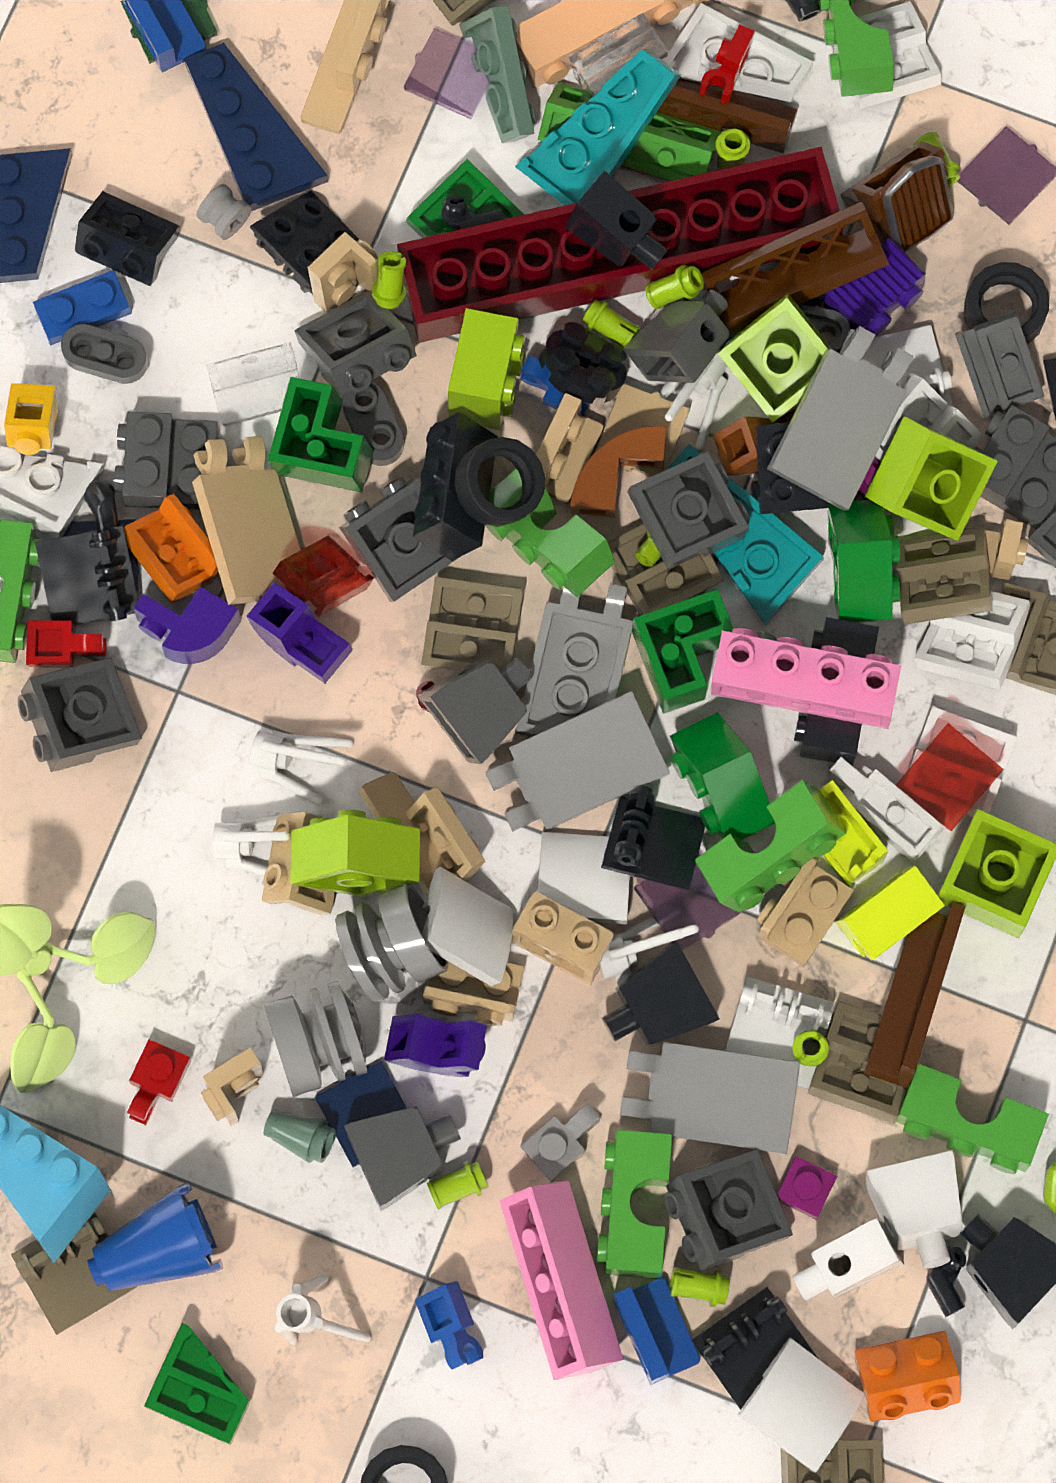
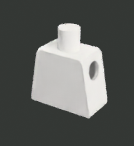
[865,1150,962,1268]
[793,1218,904,1301]

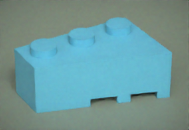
[0,1105,111,1263]

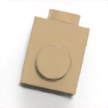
[984,519,1028,580]

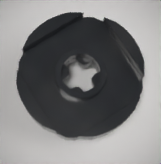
[539,322,627,404]

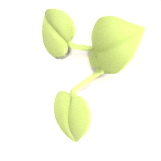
[0,904,155,1093]

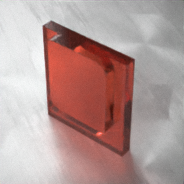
[896,723,1004,831]

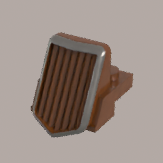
[840,141,954,252]

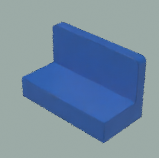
[122,0,206,73]
[613,1278,700,1385]

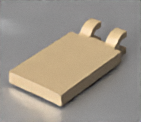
[192,436,313,605]

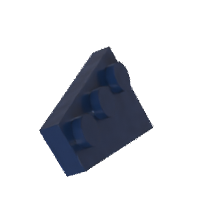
[0,148,72,283]

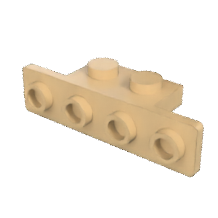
[300,0,390,134]
[359,772,486,895]

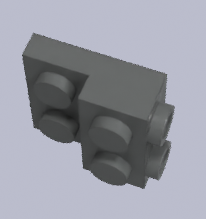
[294,290,417,397]
[975,405,1056,530]
[114,412,218,510]
[627,451,750,570]
[339,476,460,602]
[17,657,142,772]
[664,1149,793,1271]

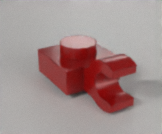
[699,24,755,104]
[26,620,107,668]
[127,1039,191,1126]

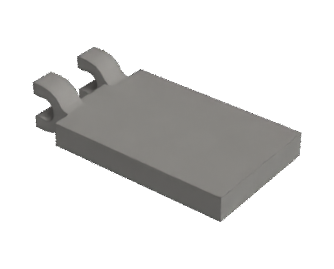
[767,326,914,511]
[516,583,633,737]
[486,691,670,832]
[620,1042,800,1154]

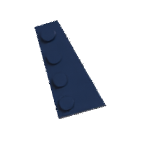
[184,43,328,211]

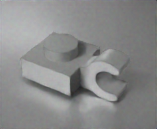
[520,1103,601,1182]

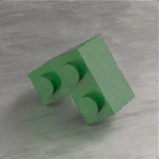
[268,377,374,493]
[827,500,900,622]
[632,589,734,714]
[670,712,775,840]

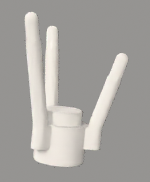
[659,354,728,451]
[249,730,353,805]
[212,810,322,876]
[600,906,699,985]
[274,1274,371,1345]

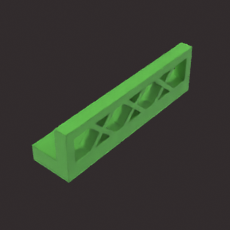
[538,82,722,181]

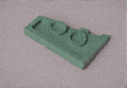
[459,5,535,143]

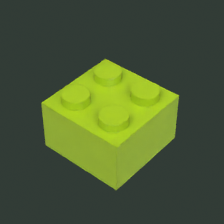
[717,294,833,423]
[448,308,525,430]
[865,416,998,541]
[938,809,1056,939]
[290,810,420,897]

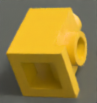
[4,383,58,455]

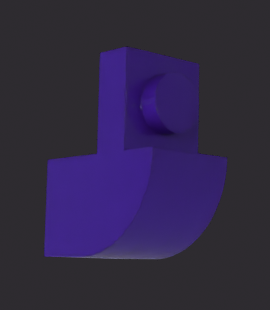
[246,582,353,684]
[133,587,241,664]
[384,1014,487,1077]

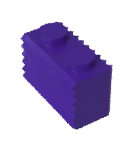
[823,238,926,336]

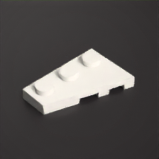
[663,3,813,102]
[0,446,104,538]

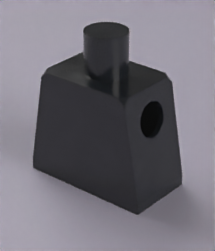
[565,170,669,270]
[602,942,720,1045]
[960,1213,1056,1329]

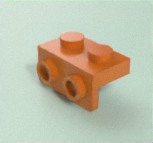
[124,494,219,604]
[854,1331,961,1422]

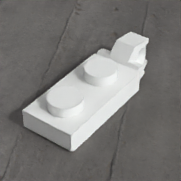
[827,757,945,864]

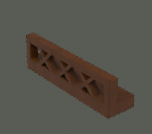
[657,78,798,154]
[701,202,889,335]
[864,902,966,1088]

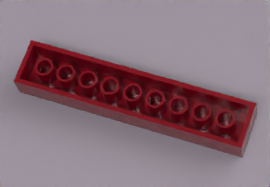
[397,146,844,343]

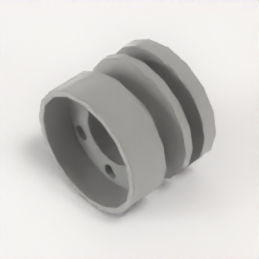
[335,883,449,1003]
[263,981,368,1097]

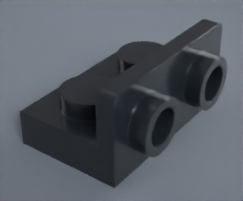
[75,191,180,286]

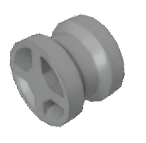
[196,184,252,240]

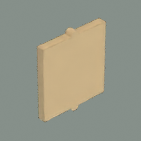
[595,384,690,477]

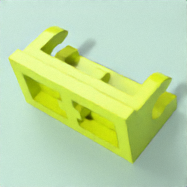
[820,780,888,887]
[835,865,945,961]

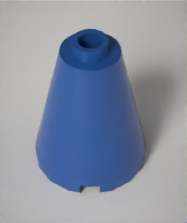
[87,1182,223,1291]

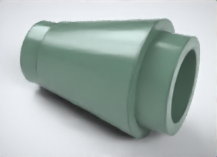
[263,1110,336,1163]

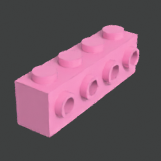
[711,628,901,729]
[500,1181,624,1380]

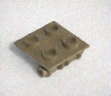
[11,1212,138,1335]

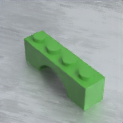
[819,0,894,97]

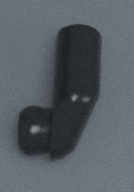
[441,195,504,231]
[84,480,119,530]
[926,1245,966,1318]

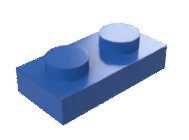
[33,270,131,346]

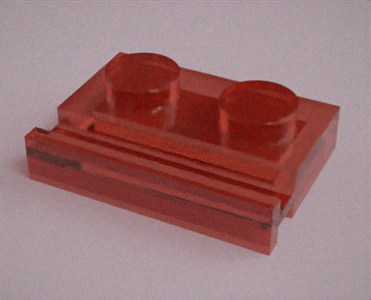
[272,535,374,617]

